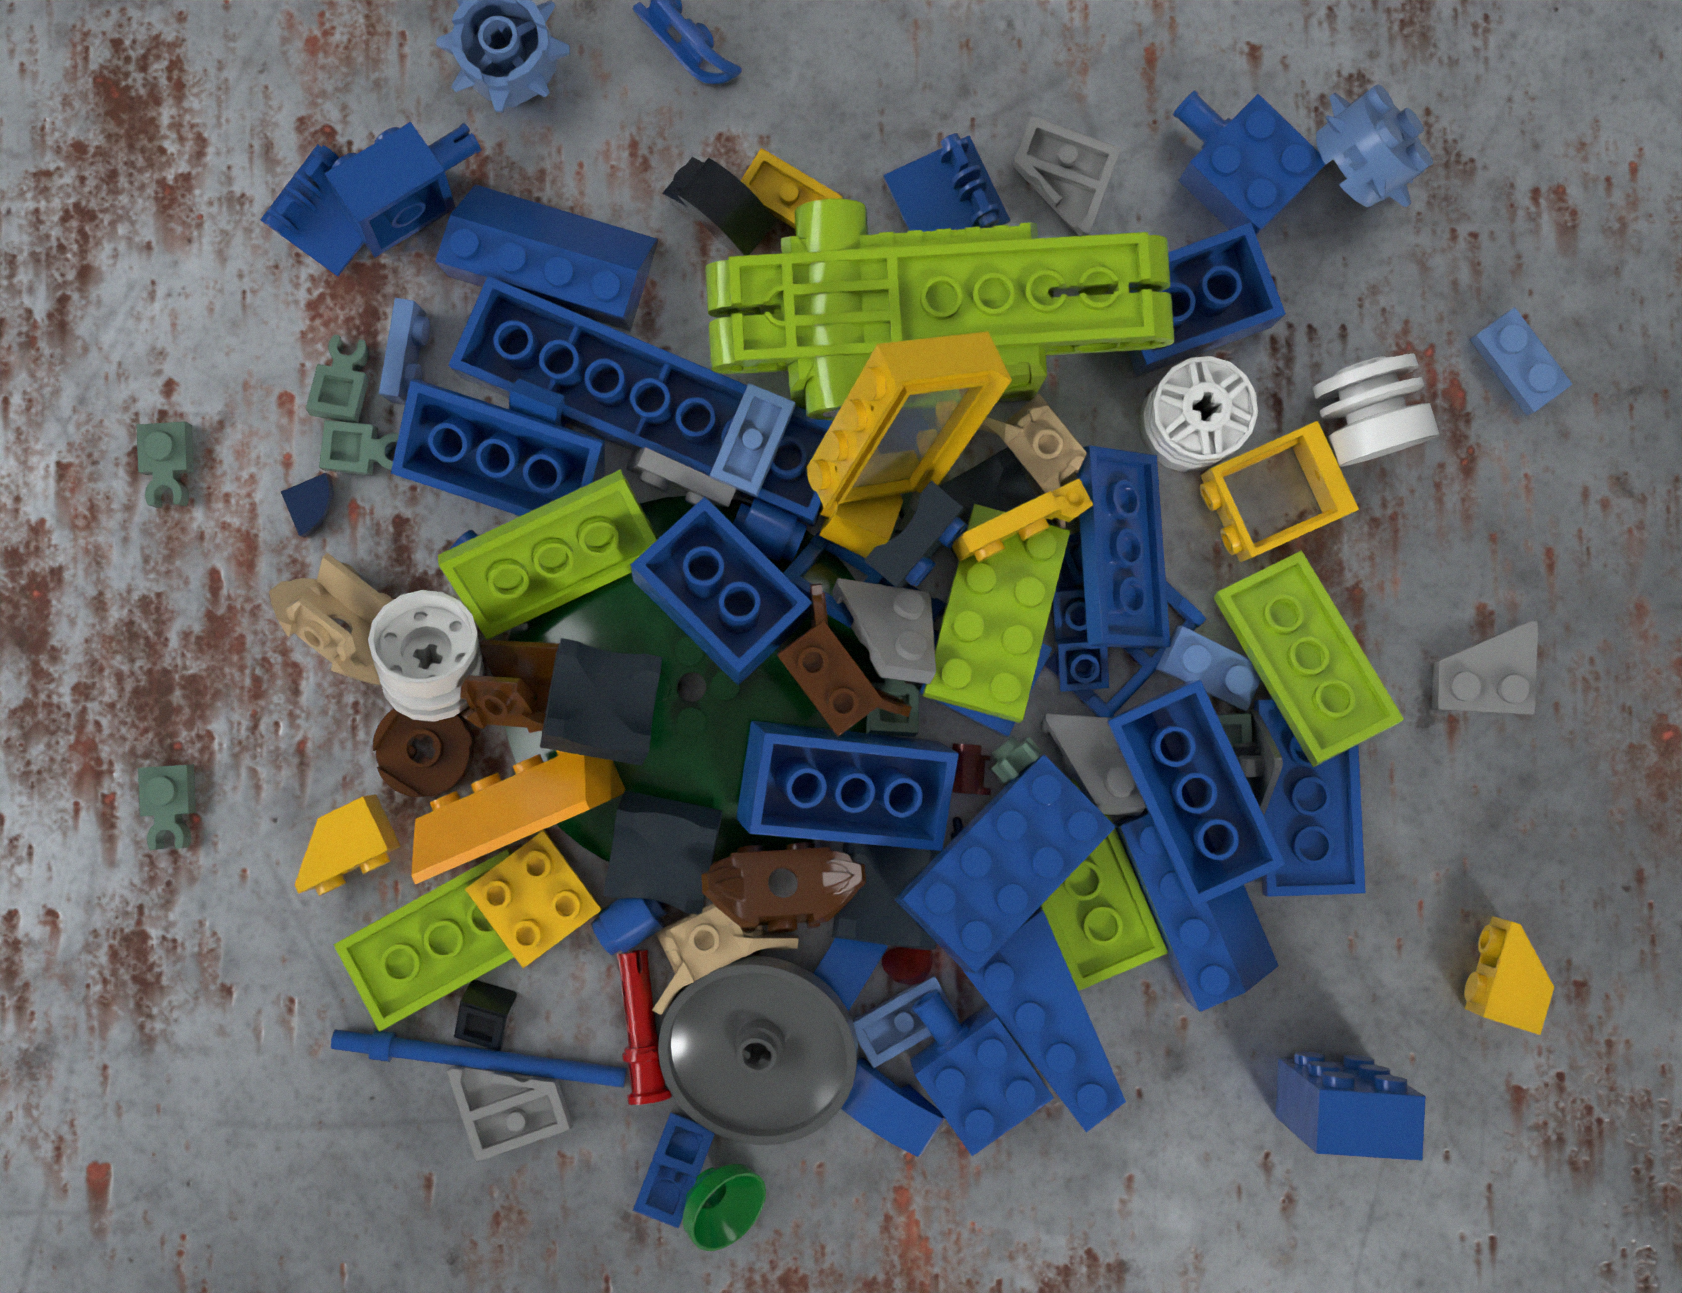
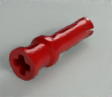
[617,949,672,1105]

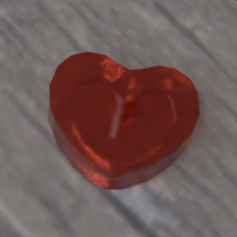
[882,947,933,985]

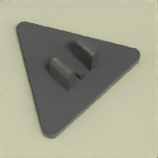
[1233,710,1283,815]

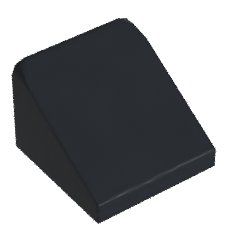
[454,980,517,1051]

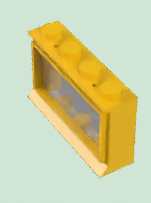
[806,331,1012,510]

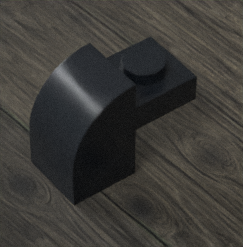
[662,157,777,256]

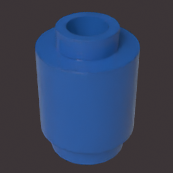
[733,498,807,562]
[591,898,668,955]

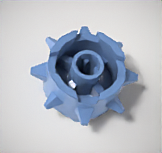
[436,0,570,113]
[1316,84,1433,207]

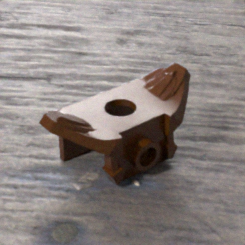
[777,583,912,736]
[460,640,559,733]
[701,842,866,933]

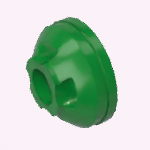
[683,1164,766,1251]

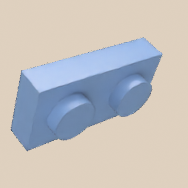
[379,298,430,405]
[1469,307,1573,416]
[709,383,796,497]
[1156,625,1261,712]
[852,973,959,1069]

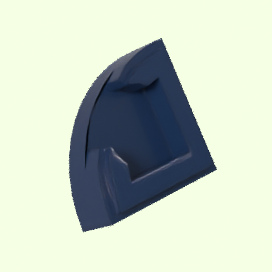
[281,473,334,538]

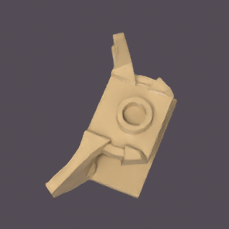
[979,394,1087,530]
[269,553,393,686]
[653,903,799,1016]

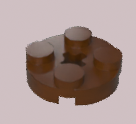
[373,708,475,797]

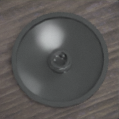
[658,956,858,1145]

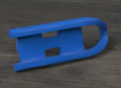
[632,0,742,84]

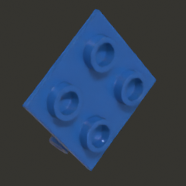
[883,133,1011,232]
[260,144,364,277]

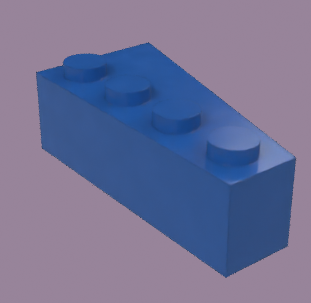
[963,907,1126,1133]

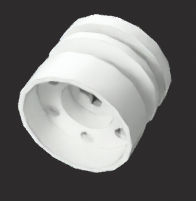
[1313,353,1440,467]
[1139,356,1258,473]
[368,590,485,722]

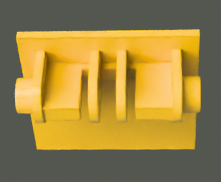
[465,830,602,968]

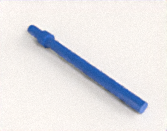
[331,1029,627,1088]

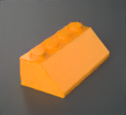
[411,751,625,884]

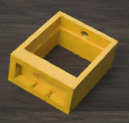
[1200,421,1359,562]

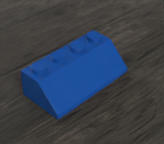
[435,184,658,331]
[391,378,605,516]
[1107,679,1286,907]
[1113,808,1279,1012]

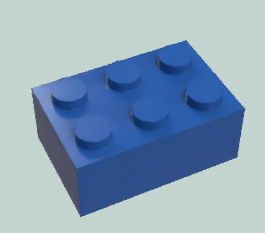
[1127,222,1286,377]
[630,497,813,685]
[1275,1052,1426,1161]

